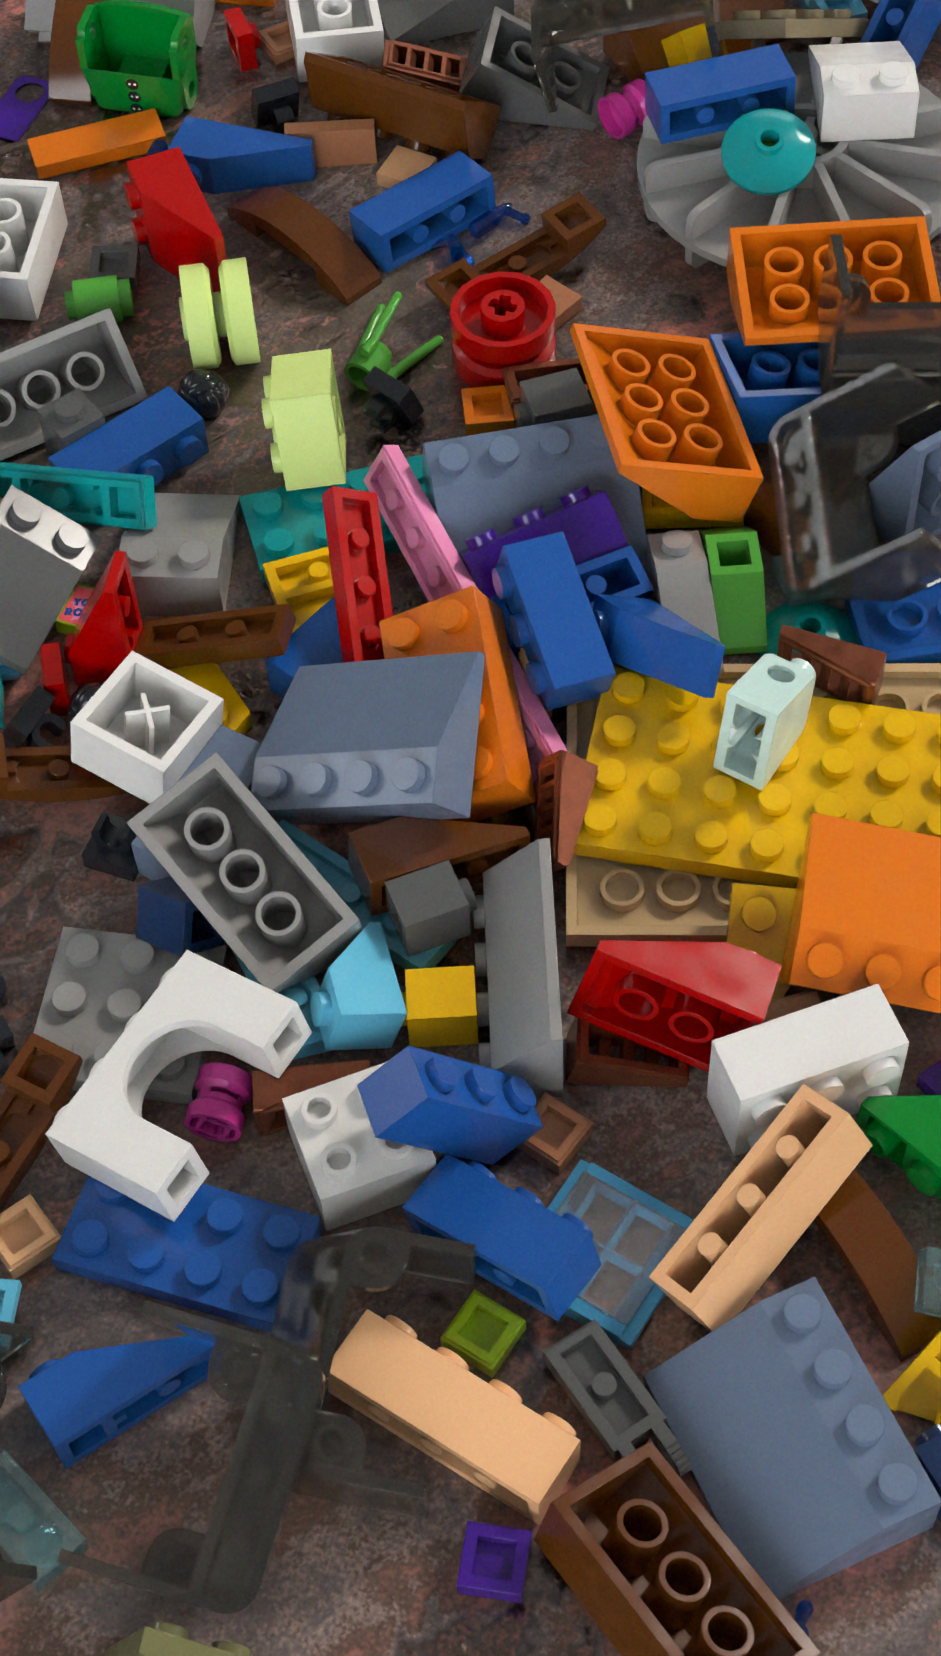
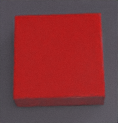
[39,642,71,716]

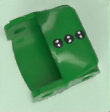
[75,0,198,118]

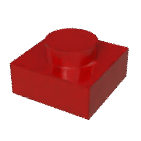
[223,7,261,72]

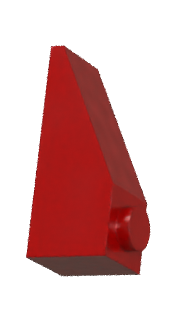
[64,551,143,686]

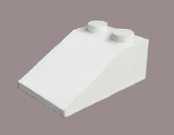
[808,41,920,142]

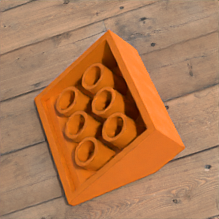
[726,216,941,346]
[570,323,764,523]
[779,812,941,1014]

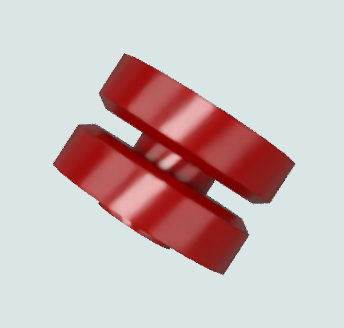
[450,271,556,388]

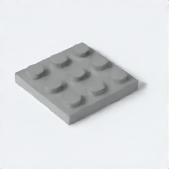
[33,926,230,1105]

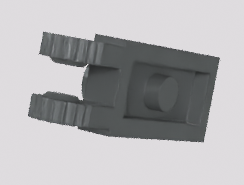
[542,1319,692,1477]

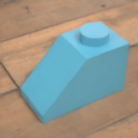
[310,922,407,1050]

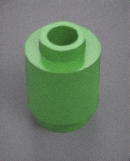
[64,274,135,323]

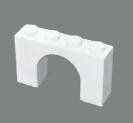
[45,950,312,1222]

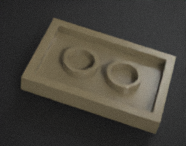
[715,9,869,40]

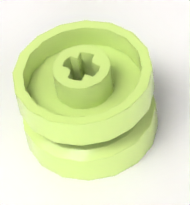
[179,257,261,370]

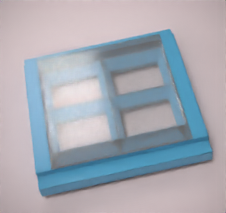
[547,1159,694,1350]

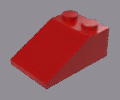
[123,146,227,292]
[567,940,782,1073]

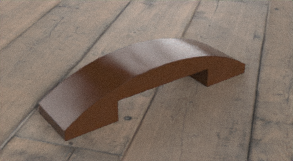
[48,0,104,105]
[227,186,382,306]
[425,192,606,312]
[0,734,129,802]
[0,1032,83,1211]
[814,1168,941,1362]

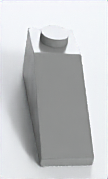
[646,530,724,677]

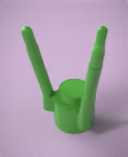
[344,291,443,391]

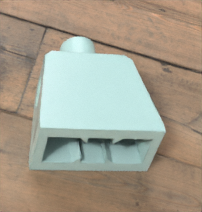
[713,654,816,791]

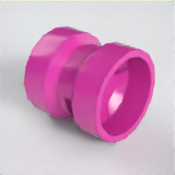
[597,79,647,140]
[184,1062,253,1143]

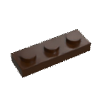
[134,603,296,669]

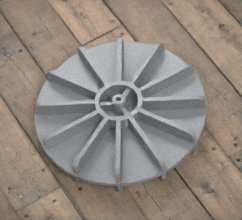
[637,36,941,268]

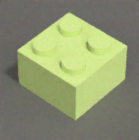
[261,348,346,491]

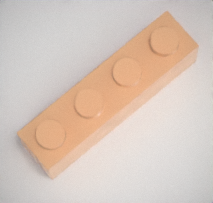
[649,1084,873,1332]
[324,1309,581,1525]

